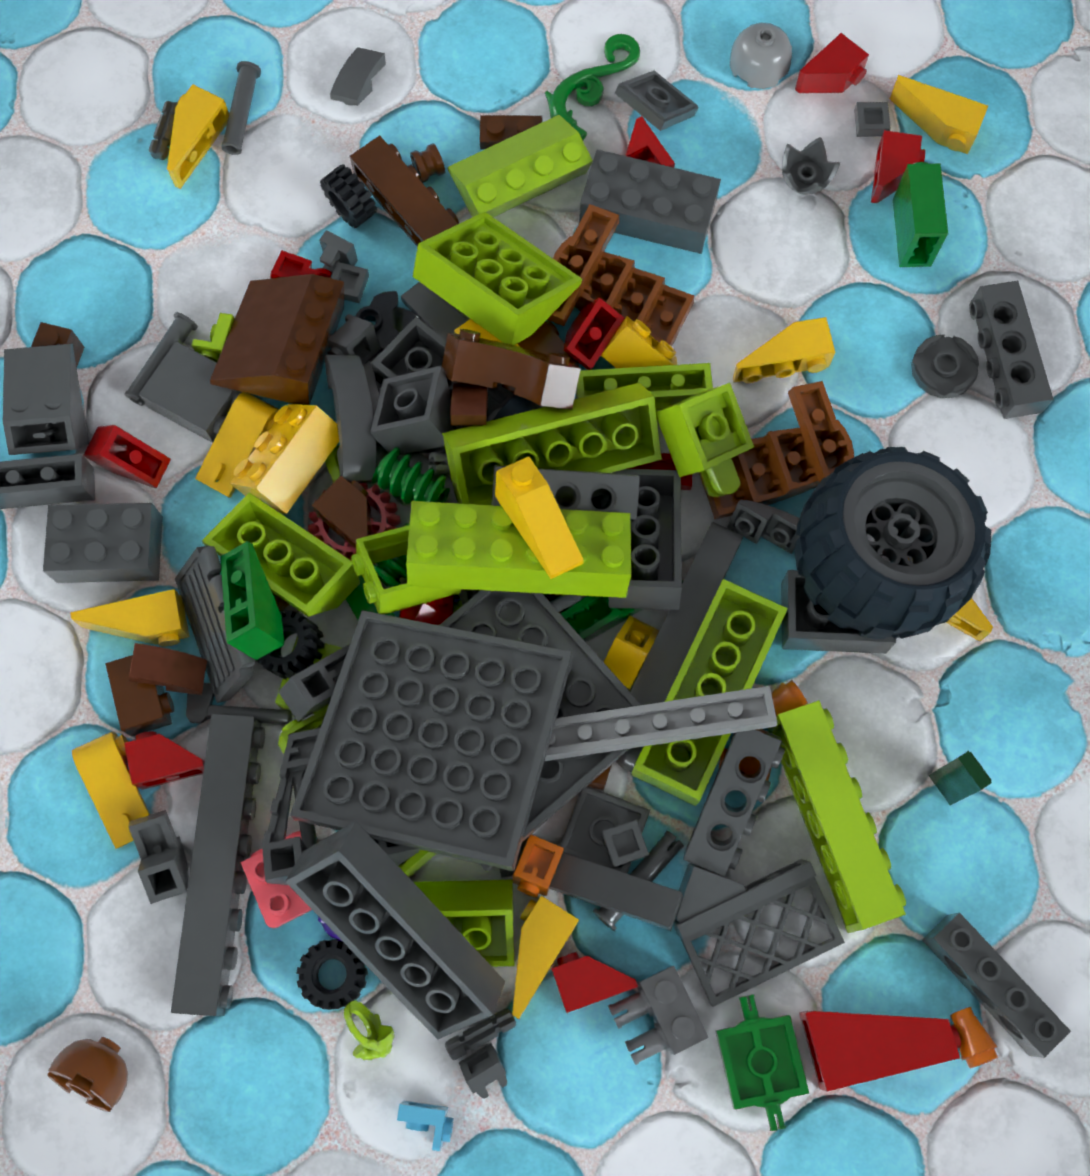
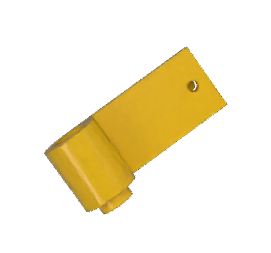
[195,392,279,498]
[72,731,150,849]

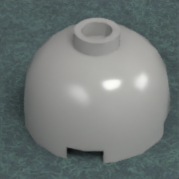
[730,22,792,89]

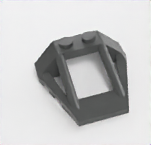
[262,728,420,885]

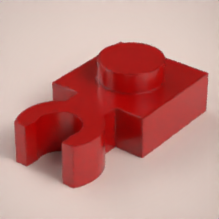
[270,250,332,279]

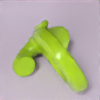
[344,1000,395,1060]

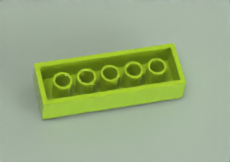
[442,383,662,505]
[406,501,631,598]
[631,579,788,806]
[767,700,906,933]

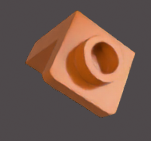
[513,835,564,898]

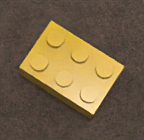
[230,404,339,514]

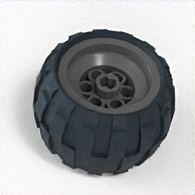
[795,447,992,639]

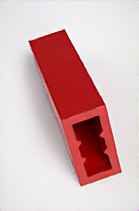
[799,1011,961,1092]

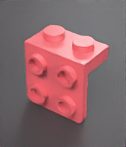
[240,831,319,928]

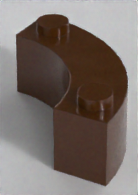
[442,329,581,409]

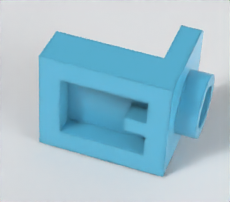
[397,1100,454,1151]

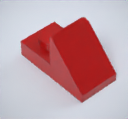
[626,116,675,168]

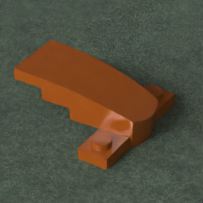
[547,204,695,346]
[699,381,854,520]

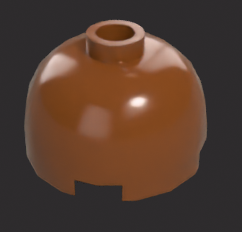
[47,1037,128,1112]

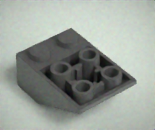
[3,343,89,455]

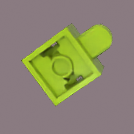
[656,382,754,497]

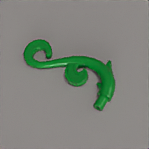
[545,34,640,141]

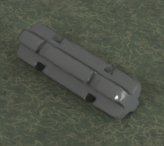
[149,101,178,160]
[445,1009,516,1060]

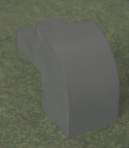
[128,810,189,904]

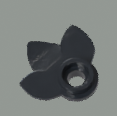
[355,291,419,350]

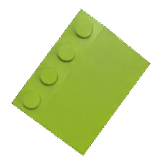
[412,212,582,345]

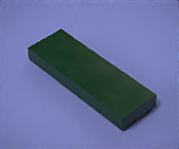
[928,751,992,805]

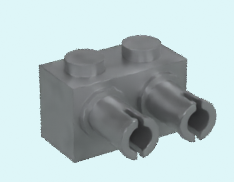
[608,966,709,1065]

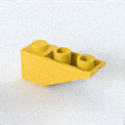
[733,317,835,383]

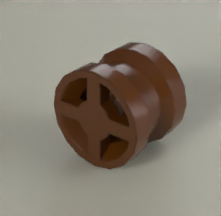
[410,143,446,183]

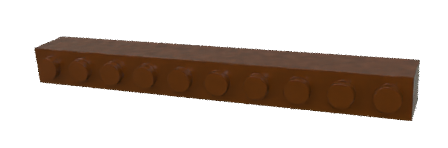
[349,135,579,367]

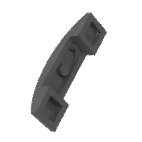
[324,355,376,483]

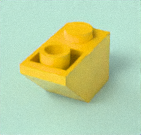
[601,316,677,368]

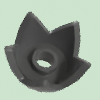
[782,137,840,195]

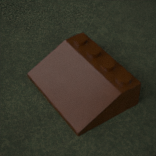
[210,274,344,405]

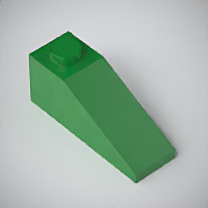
[220,541,284,660]

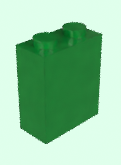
[893,162,948,267]

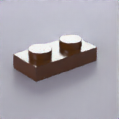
[480,115,543,149]

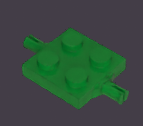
[715,994,809,1131]

